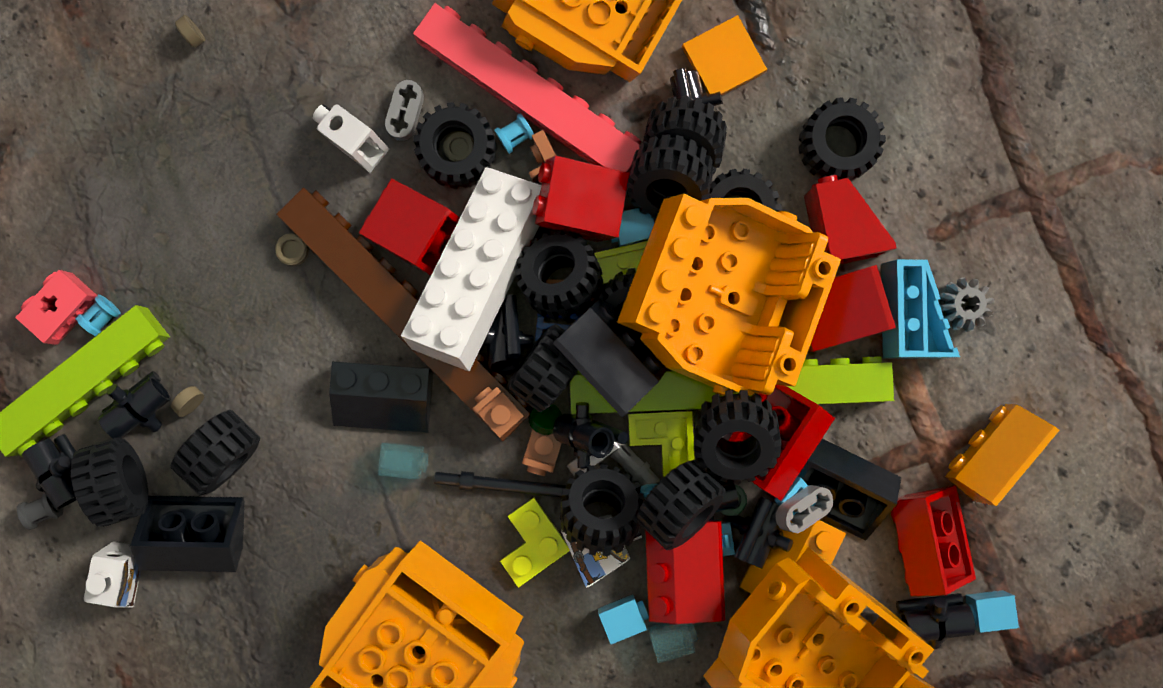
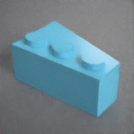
[881,259,960,359]

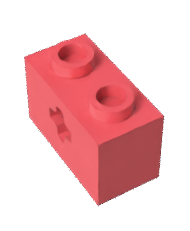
[15,270,97,345]

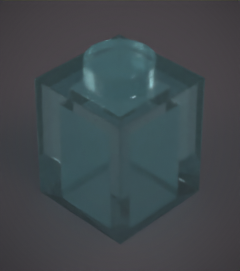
[378,442,429,479]
[647,622,699,663]

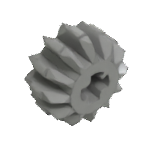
[939,277,994,332]

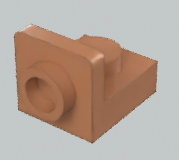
[529,130,555,184]
[472,386,524,438]
[522,429,561,476]

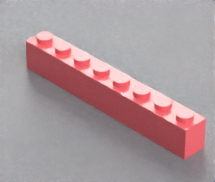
[413,3,641,173]

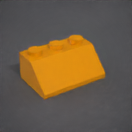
[945,404,1060,506]
[739,520,846,594]

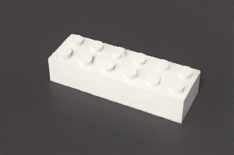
[401,167,541,371]

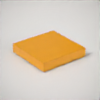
[682,15,768,95]

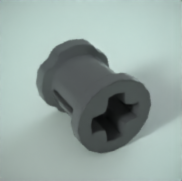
[17,493,63,530]

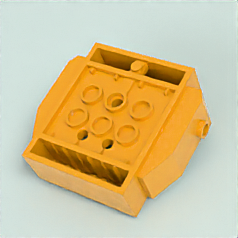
[492,0,682,83]
[617,194,841,396]
[310,540,524,688]
[703,547,934,688]

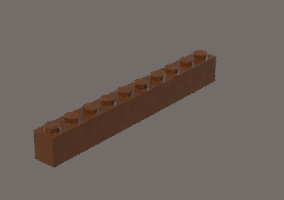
[276,187,531,441]

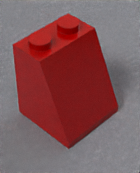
[533,155,629,242]
[804,175,897,265]
[359,178,460,276]
[807,265,896,353]

